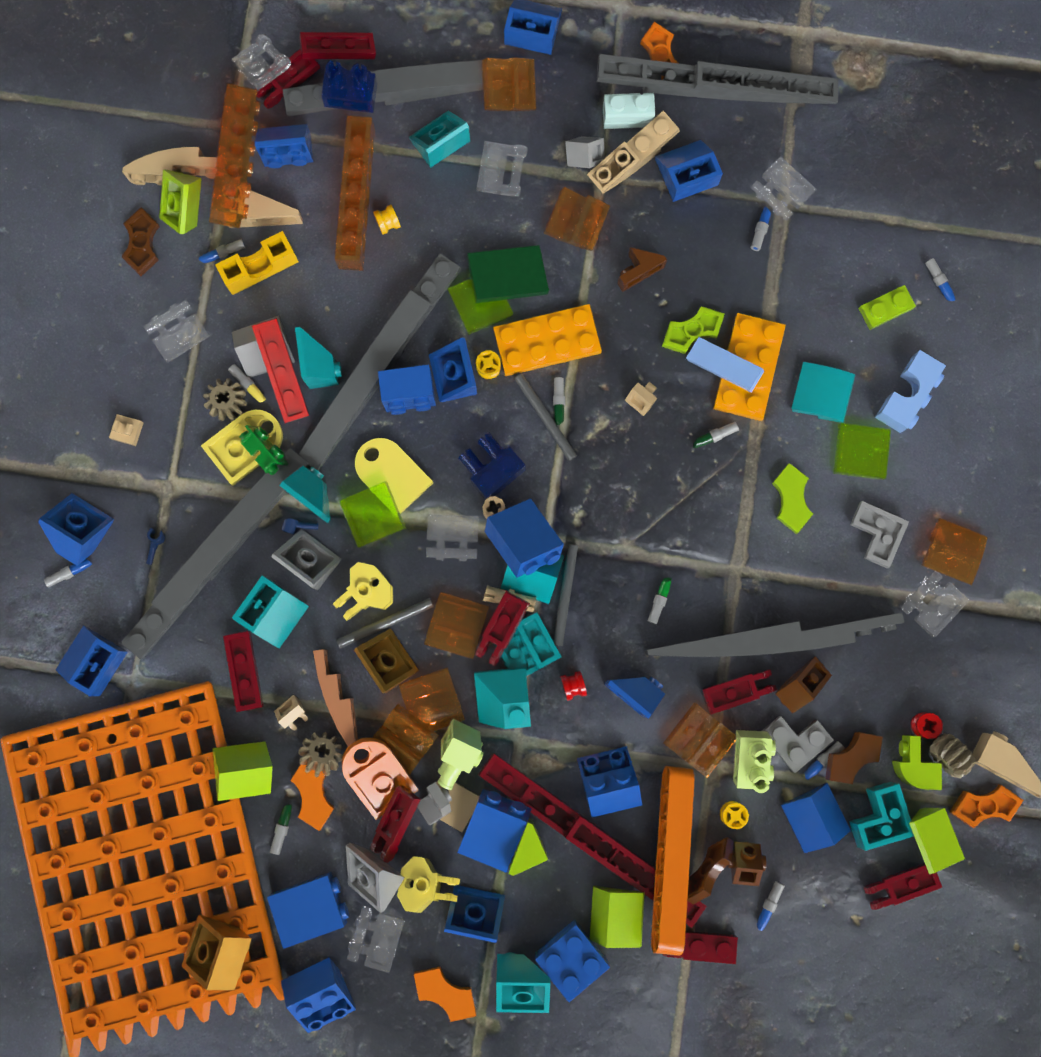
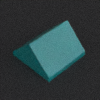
[409,110,470,168]
[501,555,564,604]

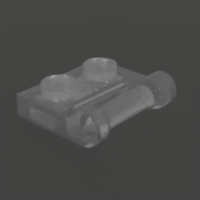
[232,33,291,91]
[477,141,528,197]

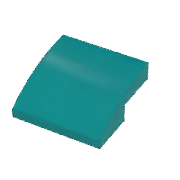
[791,362,855,423]
[493,612,561,676]

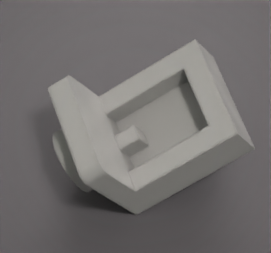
[417,782,452,825]

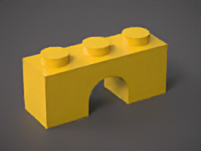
[215,231,299,295]

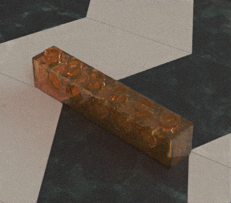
[209,83,260,228]
[335,116,375,271]

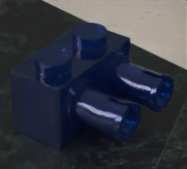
[321,61,377,113]
[458,432,526,500]

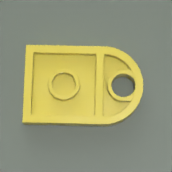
[201,410,283,486]
[355,438,433,517]

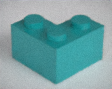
[849,782,914,851]

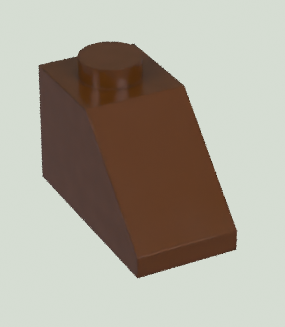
[775,656,832,714]

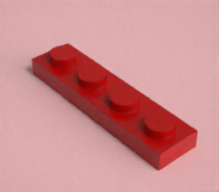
[252,318,309,423]

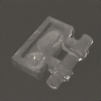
[751,156,816,221]
[143,300,210,363]
[426,514,479,561]
[901,571,970,637]
[347,906,405,973]

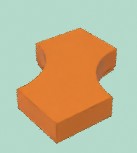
[640,22,679,80]
[290,765,335,831]
[949,784,1024,828]
[414,967,477,1022]

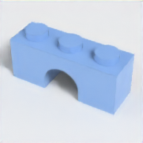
[875,350,946,433]

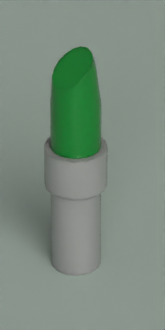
[647,578,672,625]

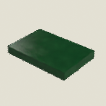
[467,245,549,303]

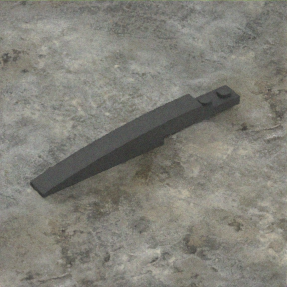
[597,54,838,104]
[283,58,528,117]
[298,254,461,471]
[121,448,310,659]
[645,613,904,657]

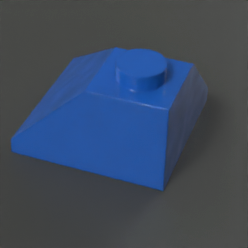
[38,493,114,566]
[604,677,665,719]

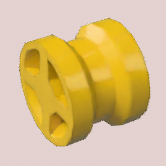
[373,205,401,235]
[476,350,501,379]
[719,801,749,829]

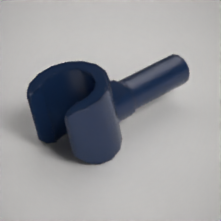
[282,518,319,535]
[146,528,165,565]

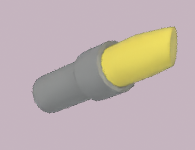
[228,364,266,402]

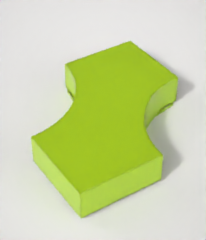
[662,306,725,354]
[772,463,813,534]

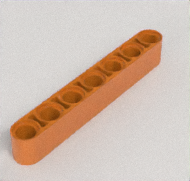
[651,766,694,956]

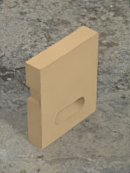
[437,776,480,832]

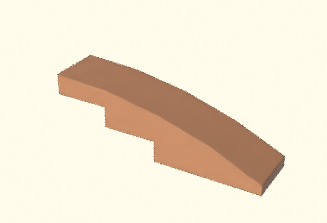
[313,649,358,747]

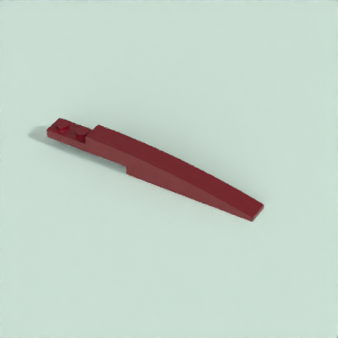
[478,753,707,928]

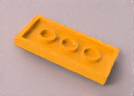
[493,304,602,376]
[713,313,786,421]

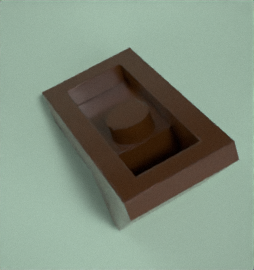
[618,248,667,292]

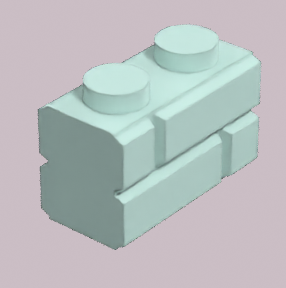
[603,93,655,129]

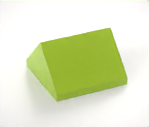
[159,170,202,234]
[212,742,273,801]
[909,808,965,874]
[508,818,548,876]
[590,886,645,948]

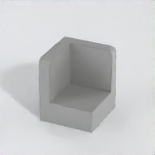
[565,136,605,168]

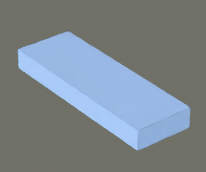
[686,337,764,393]

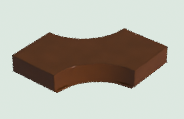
[122,207,160,276]
[825,732,883,784]
[687,837,734,904]

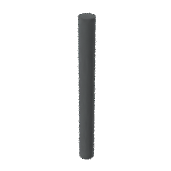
[514,373,577,461]
[553,545,578,646]
[336,598,434,649]

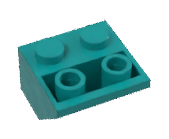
[232,575,309,649]

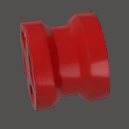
[561,671,587,701]
[911,712,943,739]

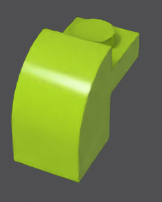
[892,735,942,790]

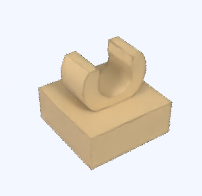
[625,382,657,416]
[109,414,143,446]
[274,695,308,730]

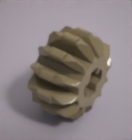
[203,378,247,421]
[298,732,343,777]
[929,733,976,779]

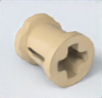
[482,496,505,519]

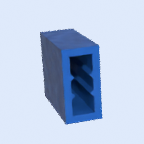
[484,499,564,578]
[457,789,532,872]
[267,872,349,949]

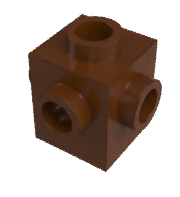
[727,842,766,886]

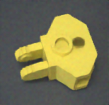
[333,562,393,621]
[397,856,460,913]

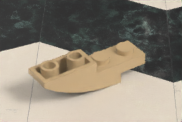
[587,110,680,194]
[122,147,228,186]

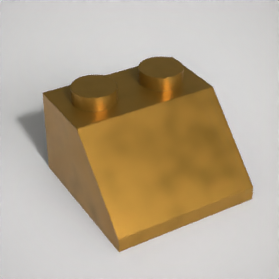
[182,915,252,990]

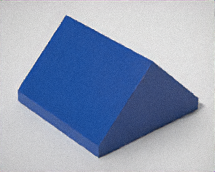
[429,338,477,402]
[781,783,851,853]
[444,885,505,943]

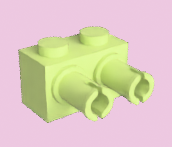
[438,719,484,790]
[733,730,776,793]

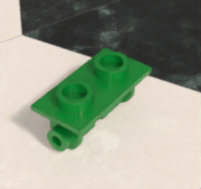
[239,425,288,475]

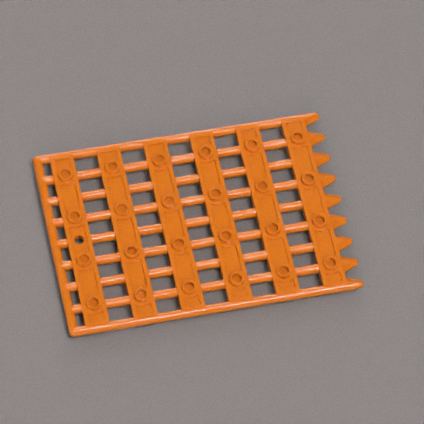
[0,681,284,1057]

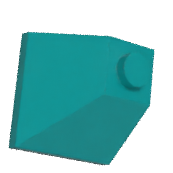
[295,327,342,389]
[279,466,331,523]
[474,667,531,729]
[496,952,551,1013]

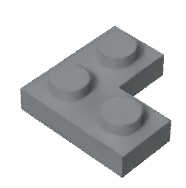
[850,501,909,568]
[762,716,834,773]

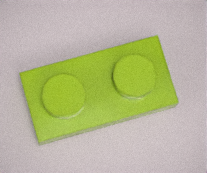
[858,285,916,330]

